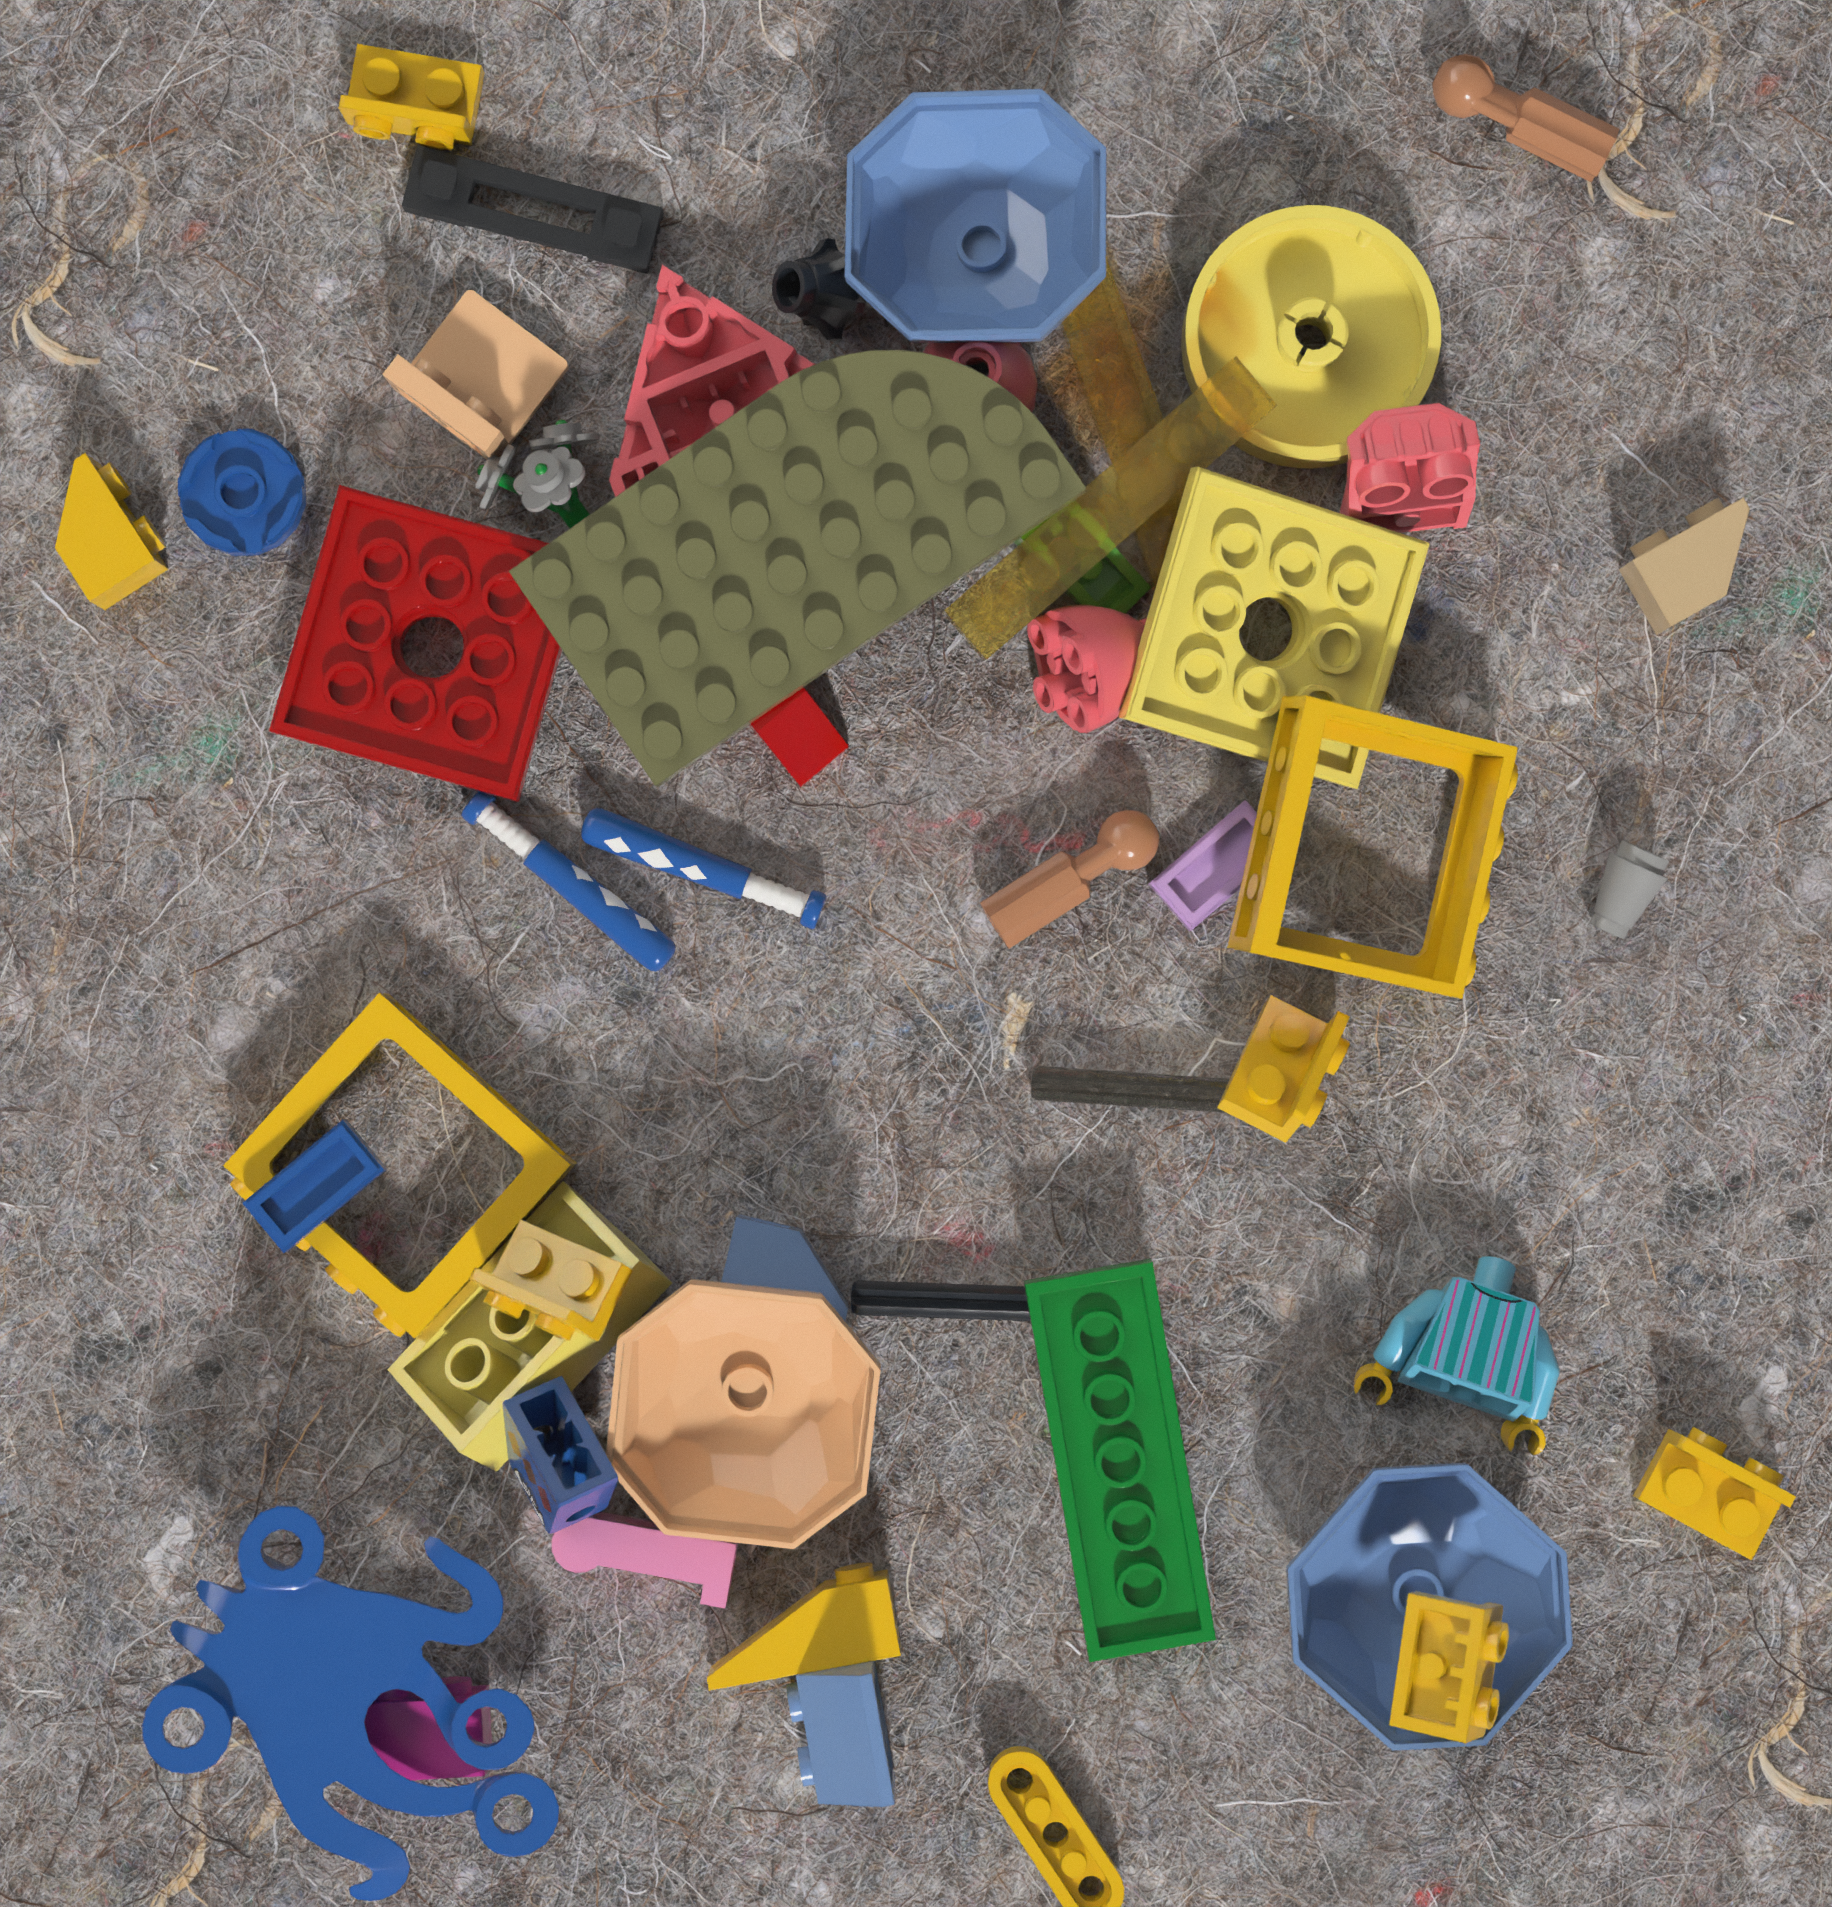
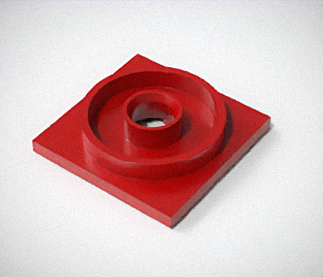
[269,485,562,802]

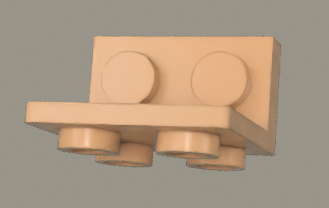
[382,290,569,460]

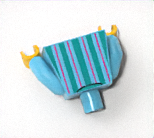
[1354,1256,1560,1455]

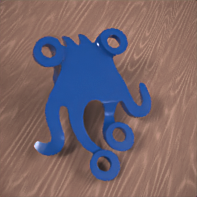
[142,1506,559,1901]

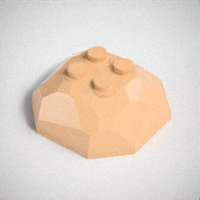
[606,1279,881,1549]

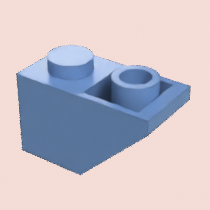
[721,1214,849,1321]

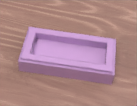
[1148,800,1257,932]

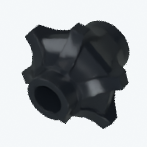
[772,238,867,341]

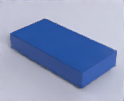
[242,1119,387,1253]

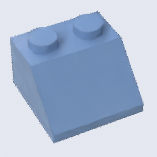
[786,1661,895,1807]

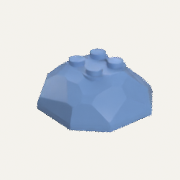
[845,89,1107,343]
[1286,1463,1573,1751]

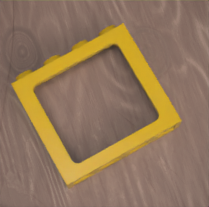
[1227,695,1518,999]
[223,993,577,1339]

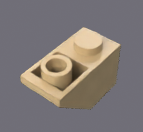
[1619,497,1750,635]

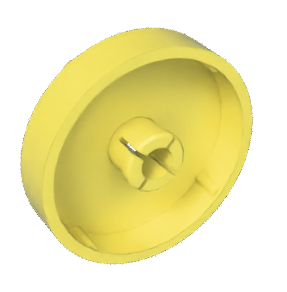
[1181,205,1441,469]

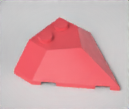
[609,265,815,497]

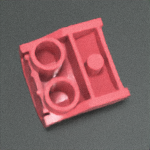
[1339,403,1480,533]

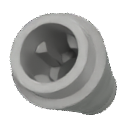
[1590,840,1669,939]

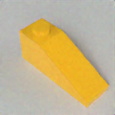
[707,1562,901,1691]

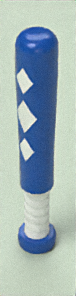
[461,791,676,971]
[581,808,827,929]

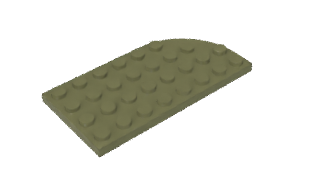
[509,350,1087,787]

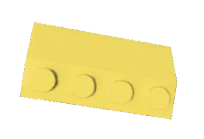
[387,1181,672,1472]

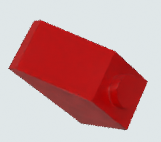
[749,687,849,787]

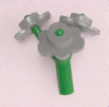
[475,419,600,529]

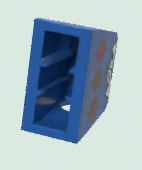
[503,1376,618,1534]

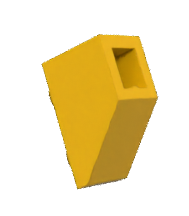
[55,453,168,610]

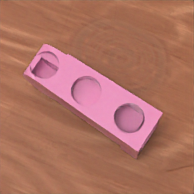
[552,1512,738,1609]

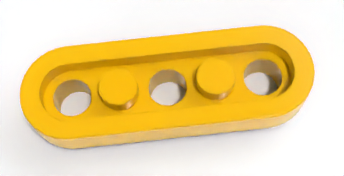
[987,1746,1124,1907]

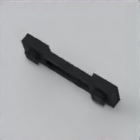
[401,145,664,274]

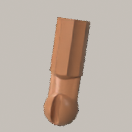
[1432,53,1619,182]
[979,810,1159,949]

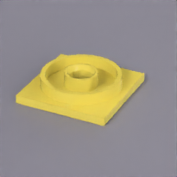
[1118,467,1430,789]

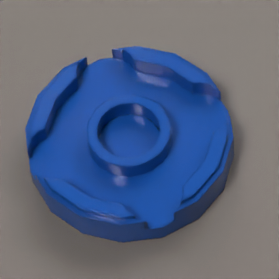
[178,429,306,556]

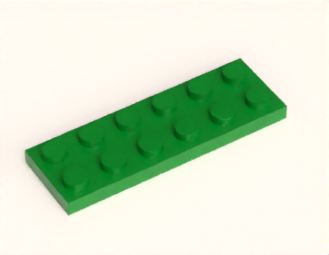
[1023,1258,1216,1662]

